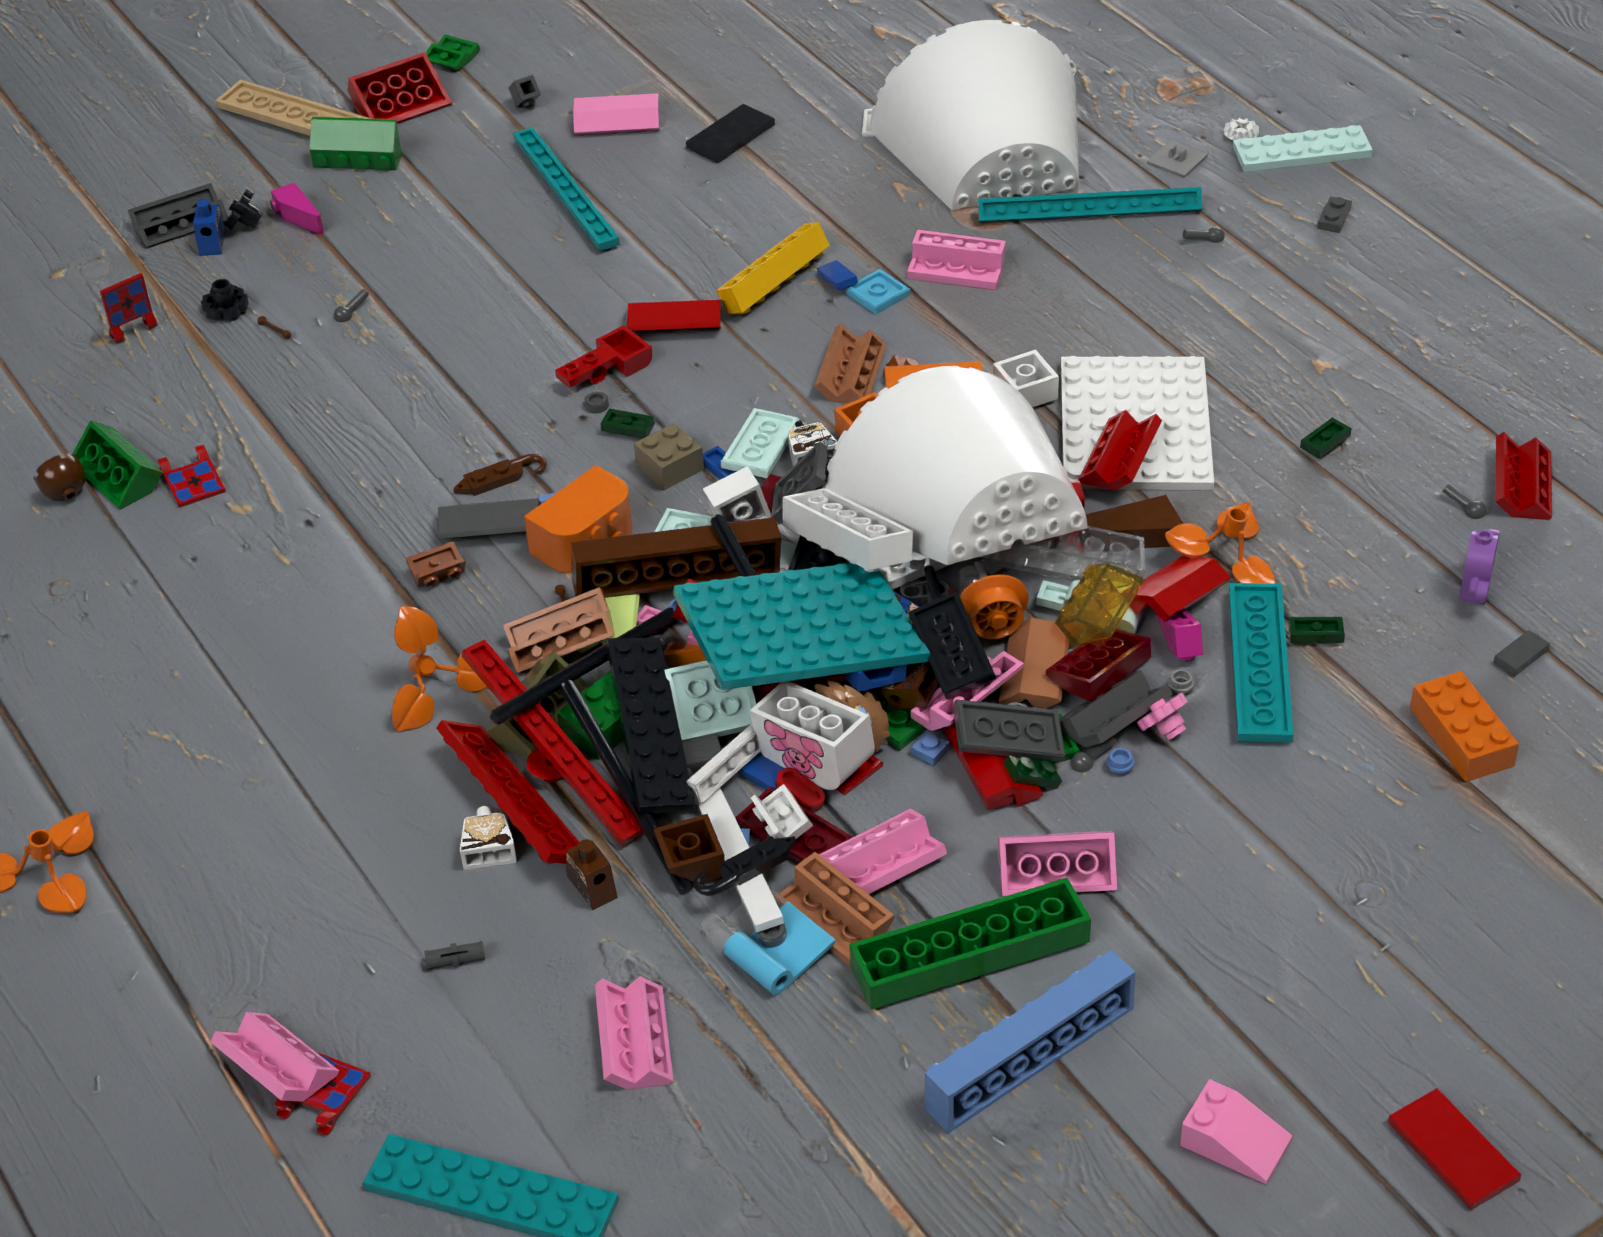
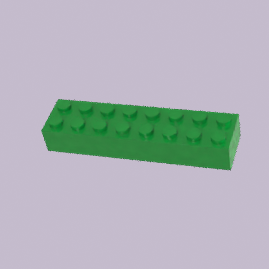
[849,877,1091,1010]

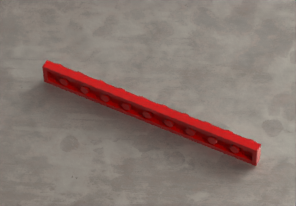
[462,639,644,847]

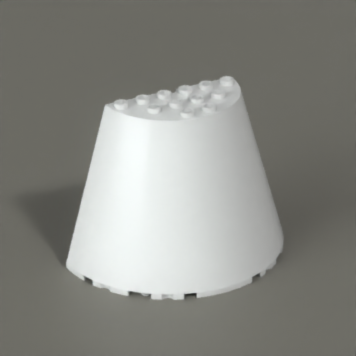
[870,20,1079,210]
[823,366,1088,565]

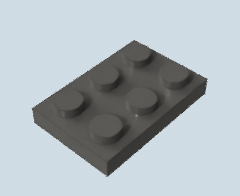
[771,442,828,523]

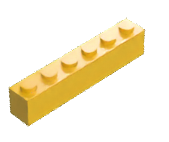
[716,222,830,315]

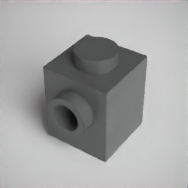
[508,75,541,108]

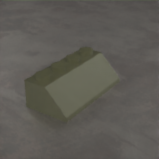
[485,651,590,758]

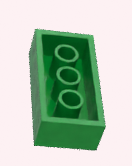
[557,670,624,760]

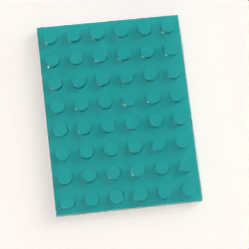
[673,563,930,690]

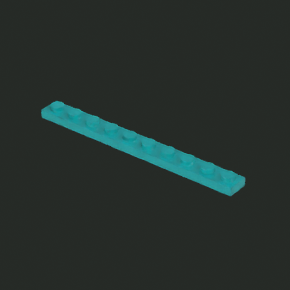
[513,127,620,251]
[978,187,1202,222]

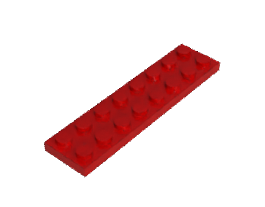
[436,720,579,864]

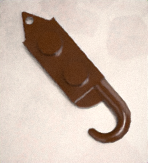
[453,454,547,496]

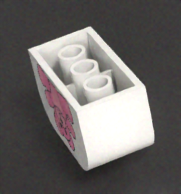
[749,681,875,790]

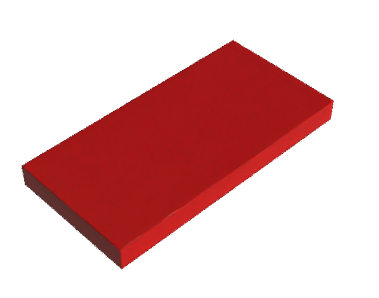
[1388,1088,1521,1210]

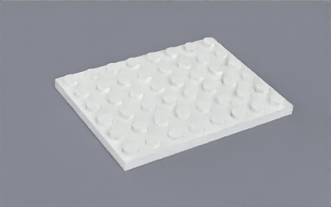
[1061,356,1214,490]

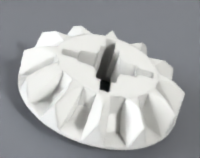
[1224,118,1259,140]

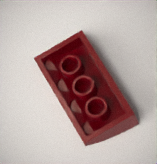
[1046,626,1151,702]

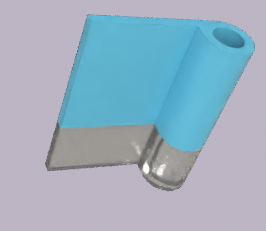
[700,885,836,995]

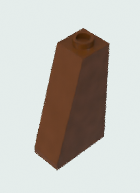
[1078,495,1184,550]

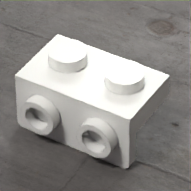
[751,784,813,839]

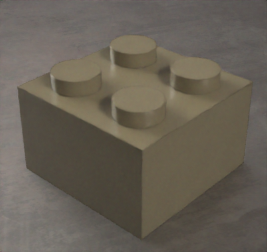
[634,423,704,490]

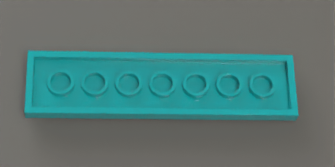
[1228,583,1294,743]
[363,1134,619,1237]

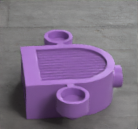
[1459,529,1500,604]

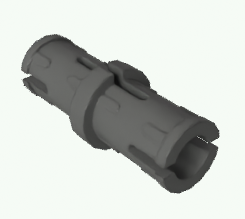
[424,941,485,969]

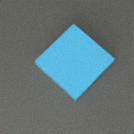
[845,269,910,314]

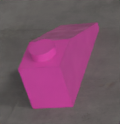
[270,182,324,234]
[1155,610,1203,661]

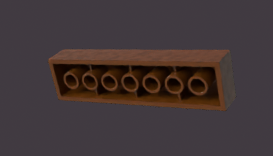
[571,517,781,598]

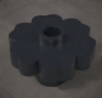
[224,187,263,230]
[201,279,249,320]

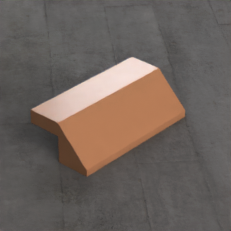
[814,323,886,403]
[503,587,615,673]
[999,618,1071,709]
[774,852,895,967]

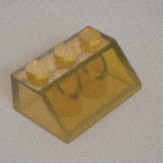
[1055,563,1144,645]

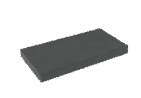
[953,699,1065,762]

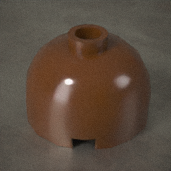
[33,454,85,500]

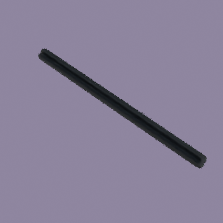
[711,514,816,693]
[490,607,676,725]
[560,680,693,894]

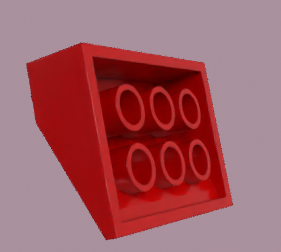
[347,52,452,124]

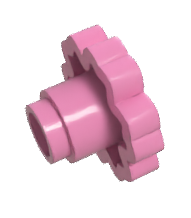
[1136,693,1188,740]

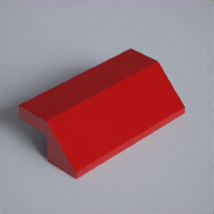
[627,299,722,331]
[1078,410,1162,491]
[1495,432,1552,520]
[1120,555,1231,622]
[947,722,1043,807]

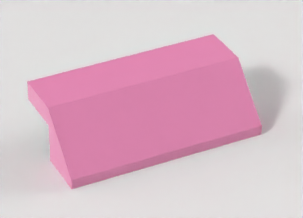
[573,93,659,135]
[907,230,1006,290]
[911,651,1024,731]
[819,809,947,894]
[595,976,674,1090]
[210,1012,339,1102]

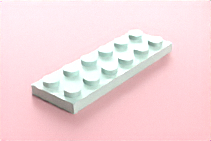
[1233,125,1373,172]

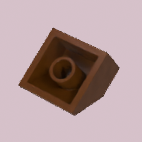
[653,814,725,883]

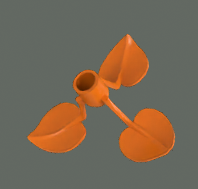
[1165,502,1275,584]
[392,606,487,731]
[0,811,94,913]

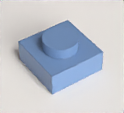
[911,731,949,766]

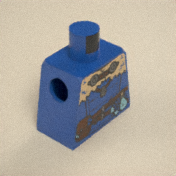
[193,199,225,256]

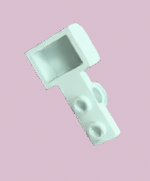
[1036,579,1144,634]

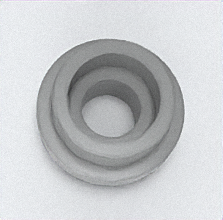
[1167,669,1195,694]

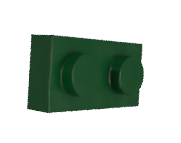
[601,408,655,438]
[1300,417,1352,459]
[1288,617,1345,643]
[1003,755,1062,789]

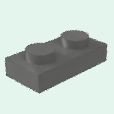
[1317,196,1352,233]

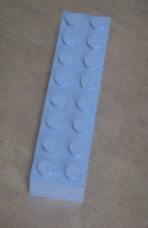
[925,950,1136,1133]

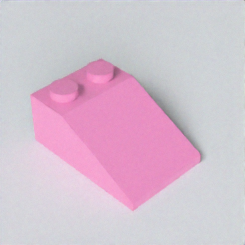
[1180,1079,1293,1185]

